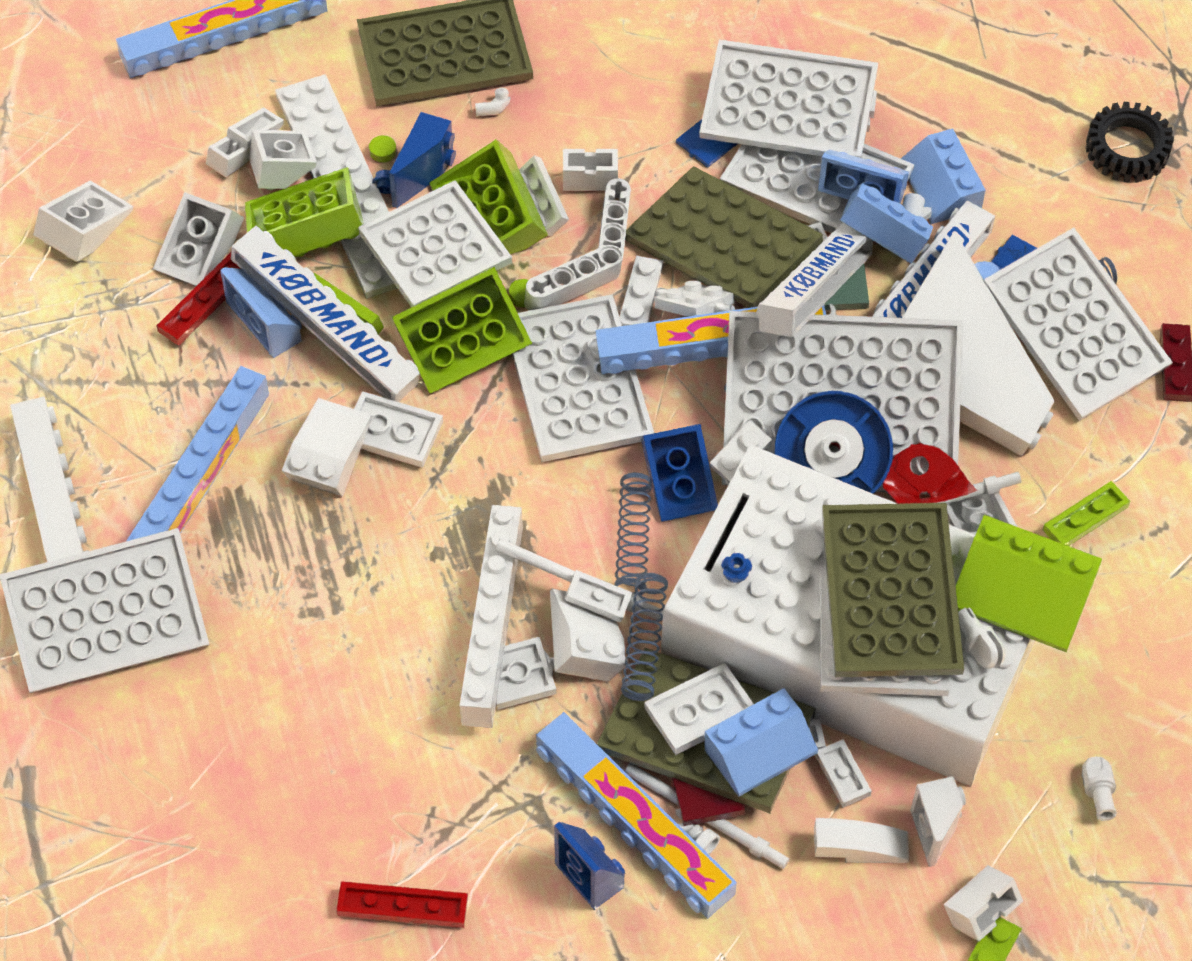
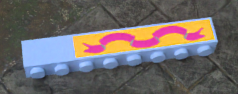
[116,0,328,78]
[595,305,826,374]
[126,366,269,541]
[536,712,737,919]

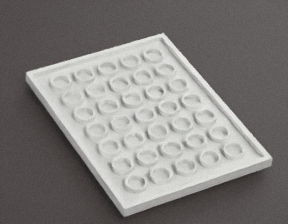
[722,311,963,494]

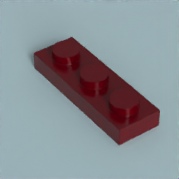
[1160,323,1192,402]

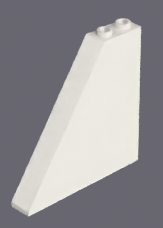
[902,234,1054,457]

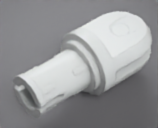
[958,608,1006,669]
[1082,756,1117,821]

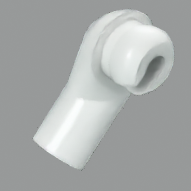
[475,88,511,117]

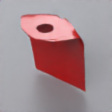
[883,443,977,504]

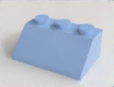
[901,128,986,224]
[818,149,909,204]
[840,183,933,264]
[220,267,302,358]
[705,688,818,797]

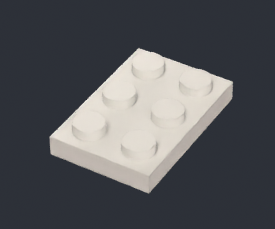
[354,391,443,468]
[644,663,754,755]

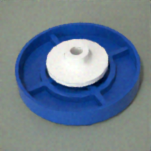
[774,391,893,494]

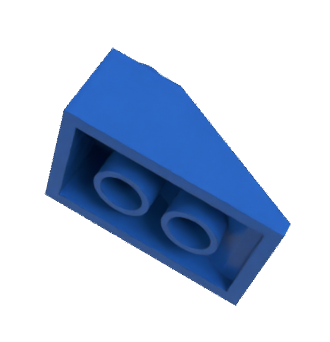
[389,112,456,208]
[641,424,718,522]
[554,822,625,910]

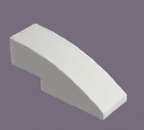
[206,107,284,177]
[814,818,909,863]

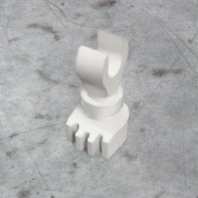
[675,809,720,855]

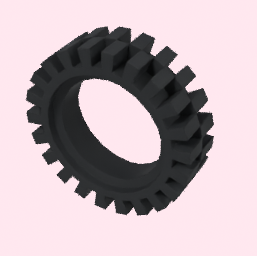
[1086,102,1174,183]

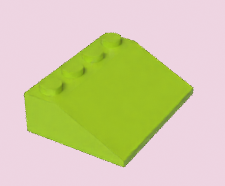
[430,139,548,254]
[245,167,364,257]
[392,267,532,394]
[955,515,1102,653]

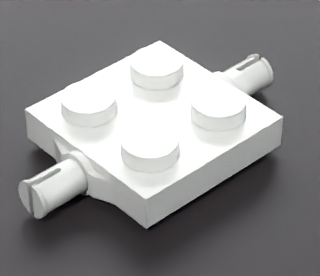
[654,281,735,317]
[496,637,556,710]

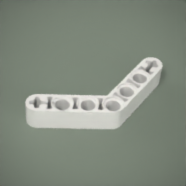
[524,178,631,311]

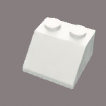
[249,130,317,190]
[910,776,966,867]

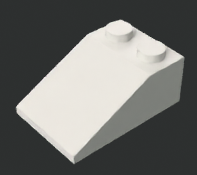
[33,180,134,262]
[153,192,244,286]
[282,398,373,497]
[947,493,1017,534]
[550,588,626,682]

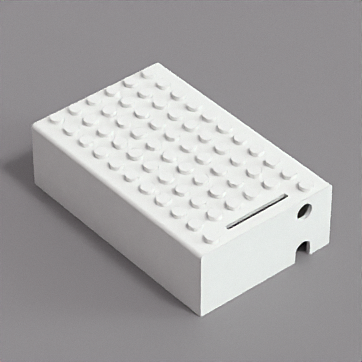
[661,445,1035,787]

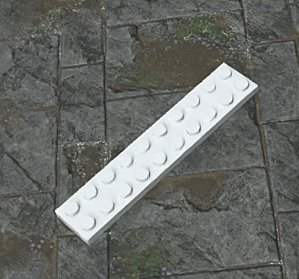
[275,74,398,299]

